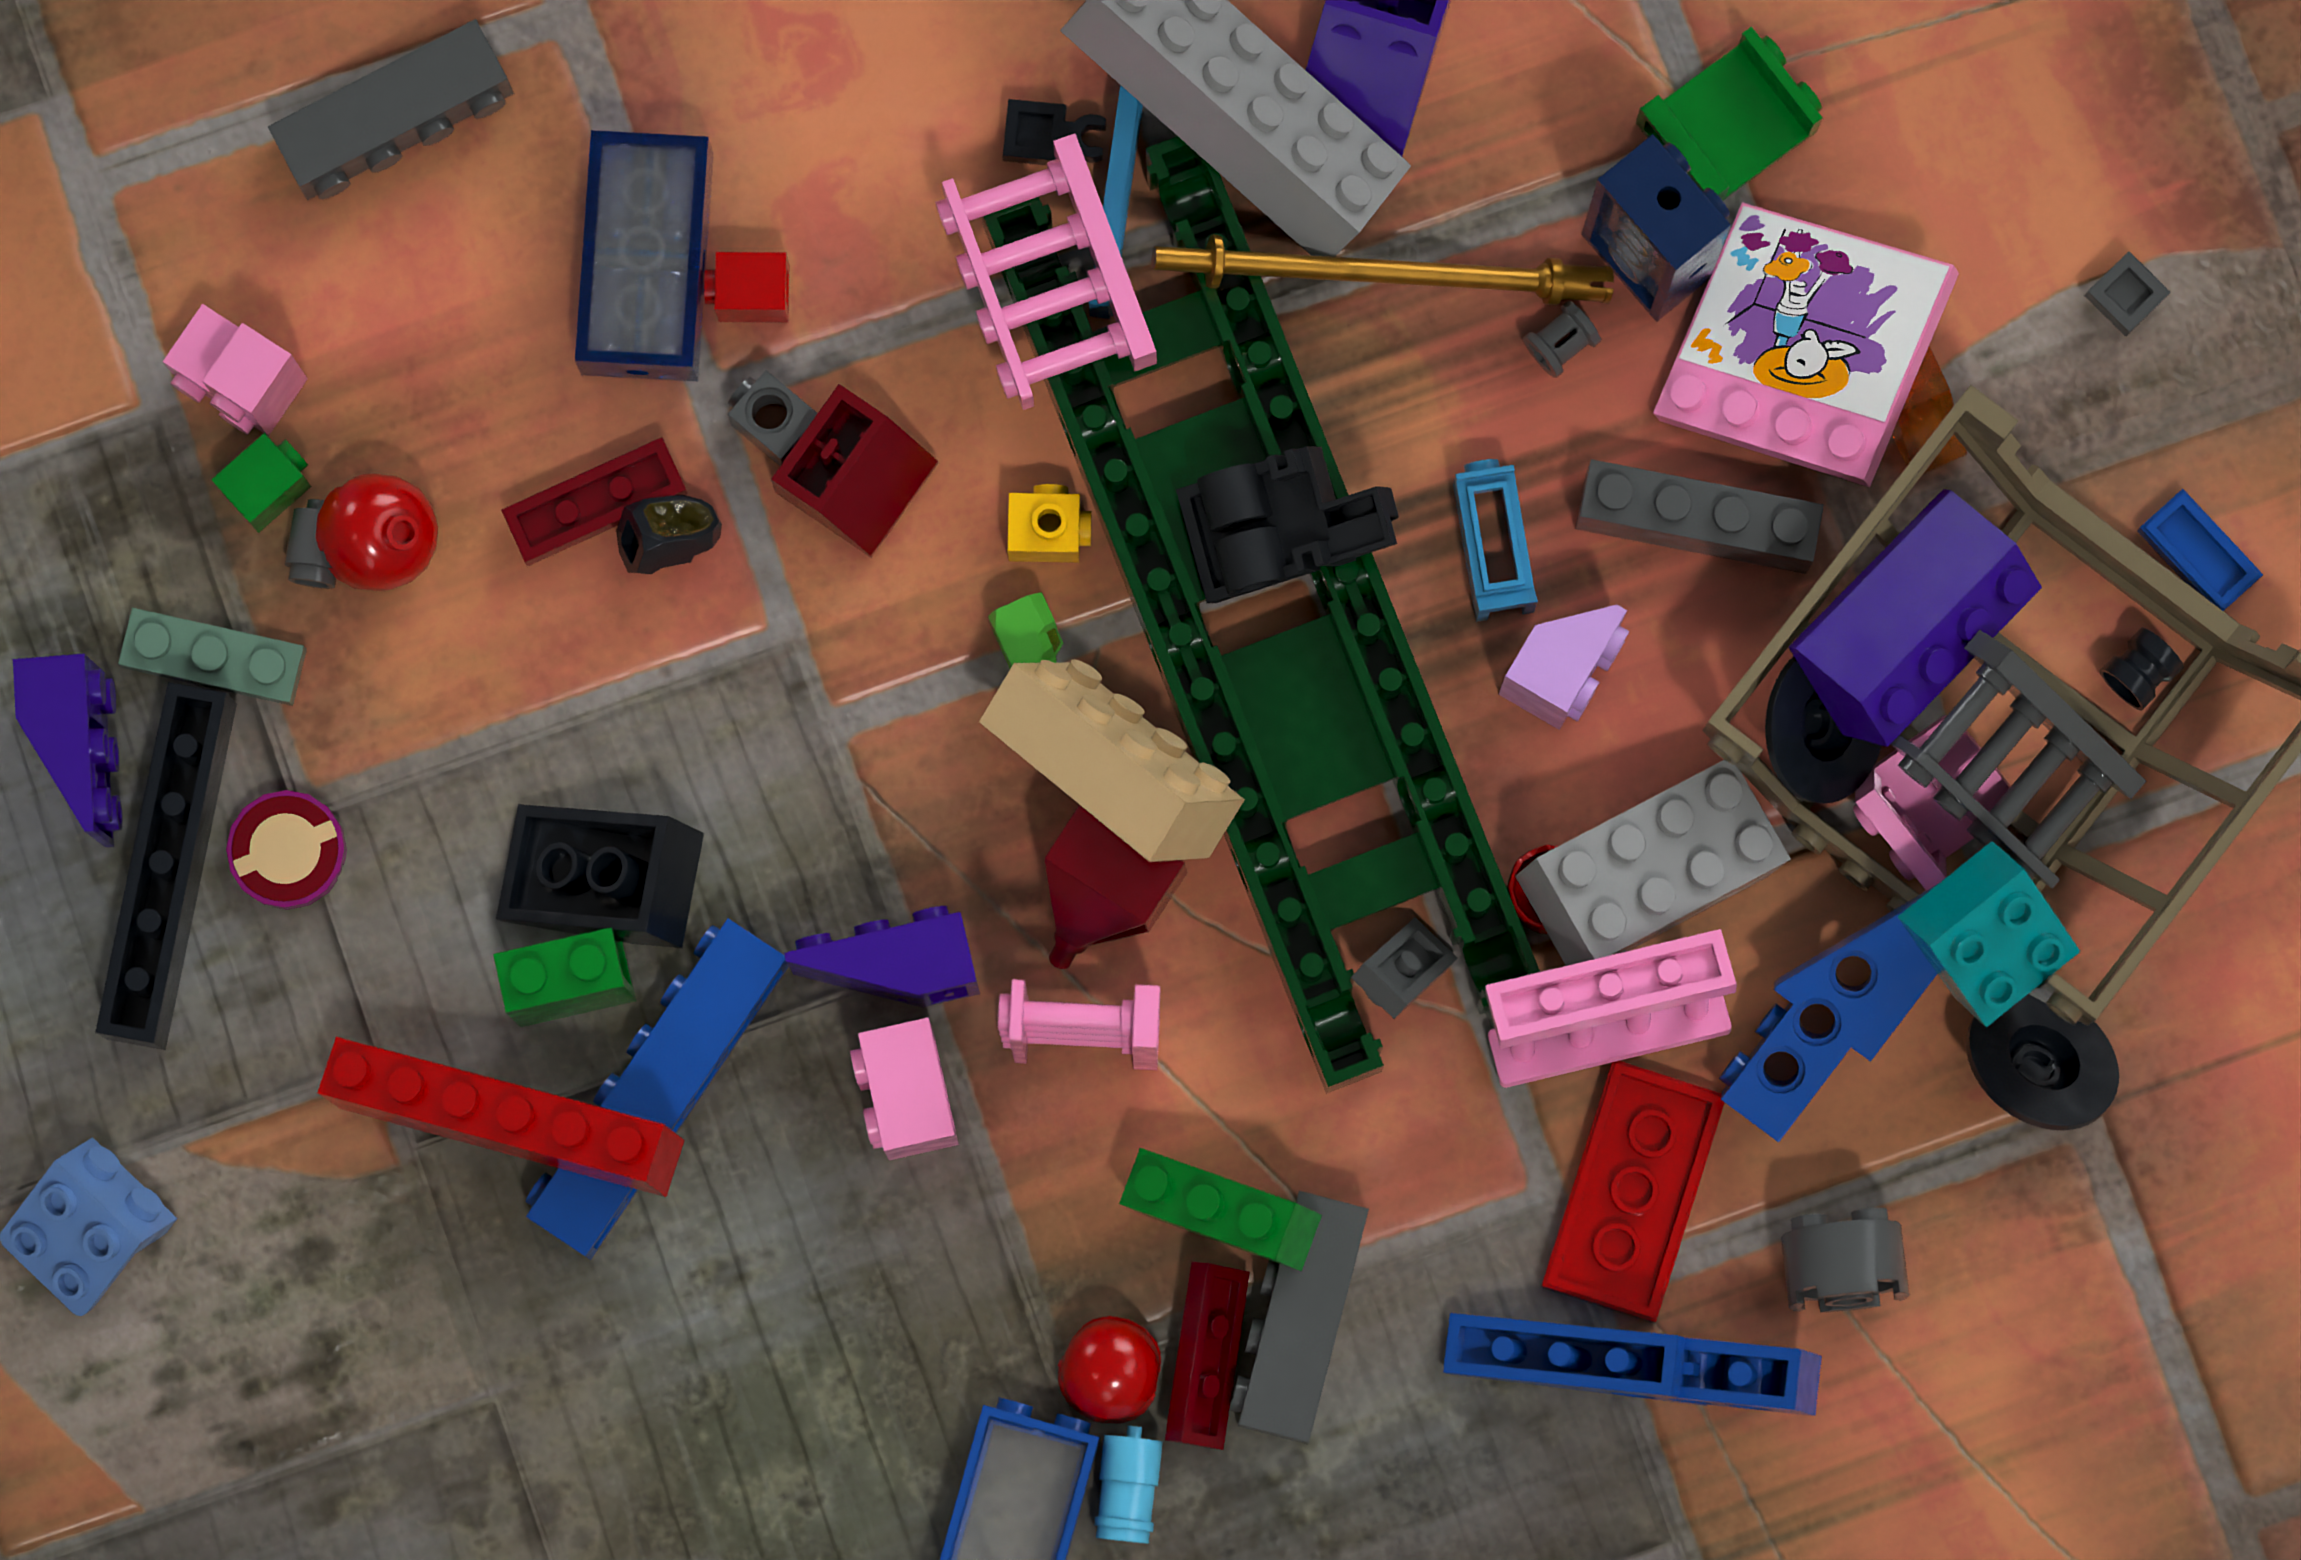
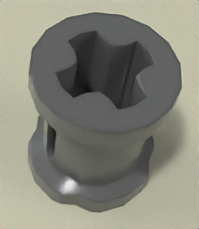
[1523,301,1602,378]

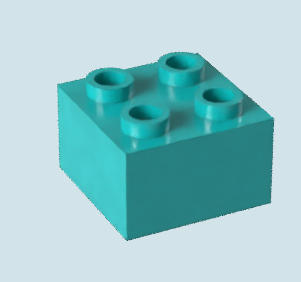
[1898,841,2081,1027]

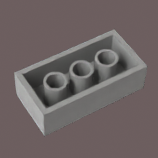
[1515,760,1791,966]

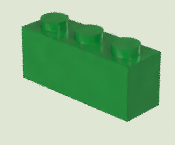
[1119,1148,1322,1272]

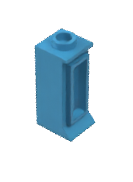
[1453,459,1538,622]

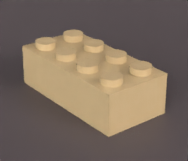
[979,660,1245,862]

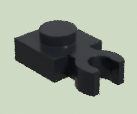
[1002,99,1106,165]

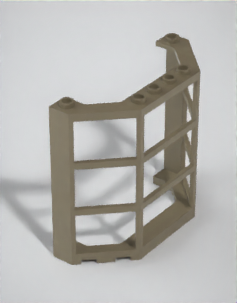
[1703,385,2301,1026]

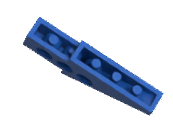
[1719,885,1937,1142]
[1443,1313,1822,1416]

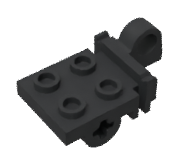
[1176,446,1399,603]

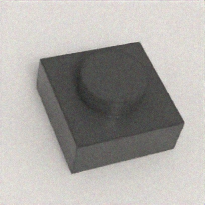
[2085,251,2171,337]

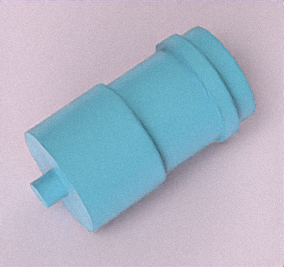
[1094,1426,1163,1544]

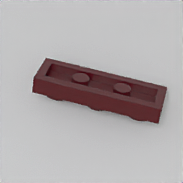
[501,437,688,566]
[1165,1261,1250,1450]

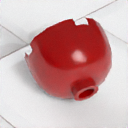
[316,474,438,591]

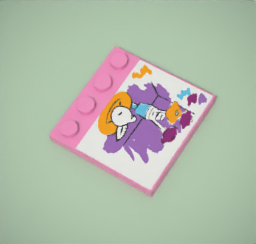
[1653,203,1959,487]

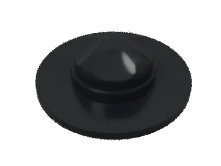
[1765,656,1882,804]
[1966,994,2119,1131]

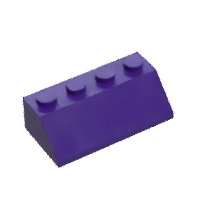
[1788,489,2042,747]

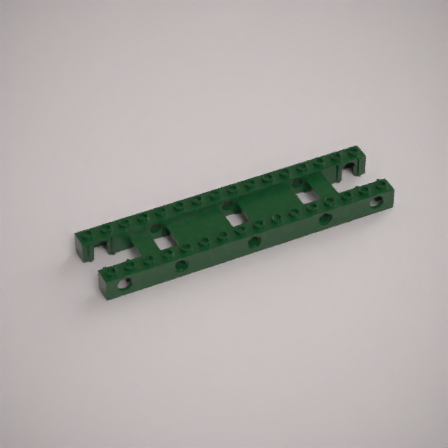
[982,136,1540,1094]

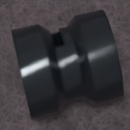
[2100,627,2184,711]

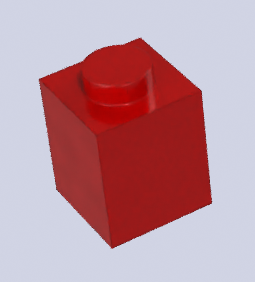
[704,252,790,323]

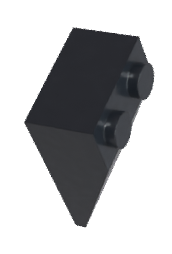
[496,804,704,948]

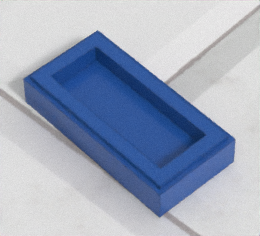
[2137,489,2263,611]

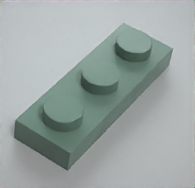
[118,607,307,706]

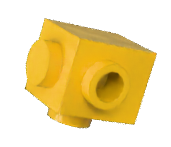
[1007,484,1092,563]

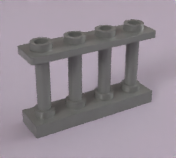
[1891,630,2146,889]

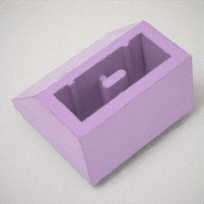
[1498,605,1629,730]

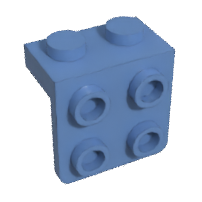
[0,1137,178,1316]

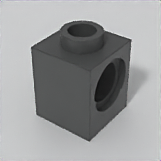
[728,370,818,466]

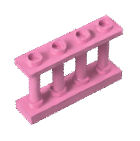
[935,133,1157,410]
[1485,929,1737,1088]
[998,979,1160,1070]

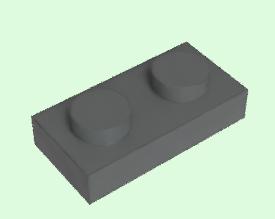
[1351,917,1458,1019]

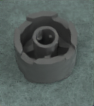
[1781,1208,1909,1312]

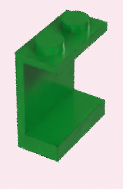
[1635,26,1823,201]
[493,927,637,1027]

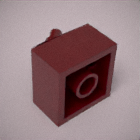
[1044,804,1187,969]

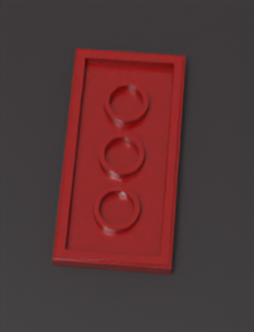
[1541,1061,1725,1324]

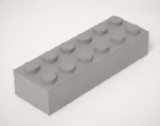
[1060,0,1411,257]

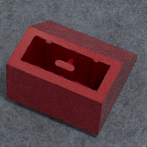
[771,384,939,558]

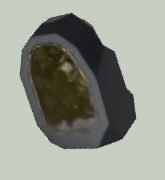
[616,495,722,574]

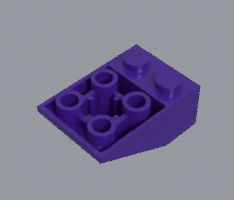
[1306,0,1451,157]
[13,654,123,847]
[784,906,980,1008]

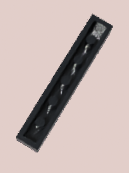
[95,682,237,1050]

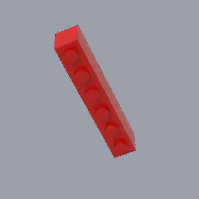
[317,1037,685,1197]

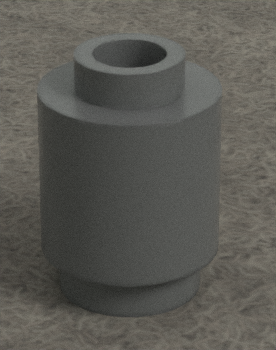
[285,499,336,589]

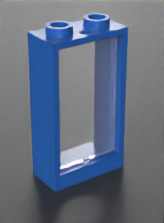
[940,1397,1100,1560]

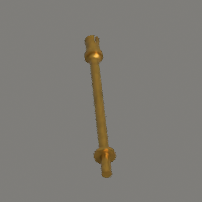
[1151,235,1614,305]

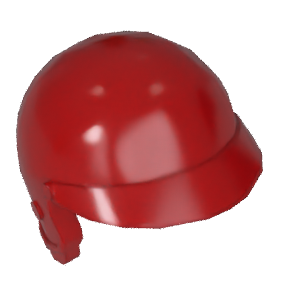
[1058,1316,1161,1424]

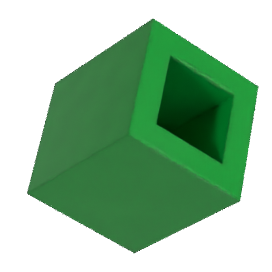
[211,433,311,533]

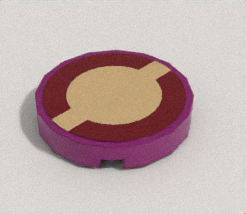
[226,790,347,910]

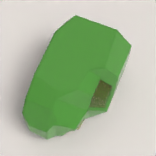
[988,592,1064,669]

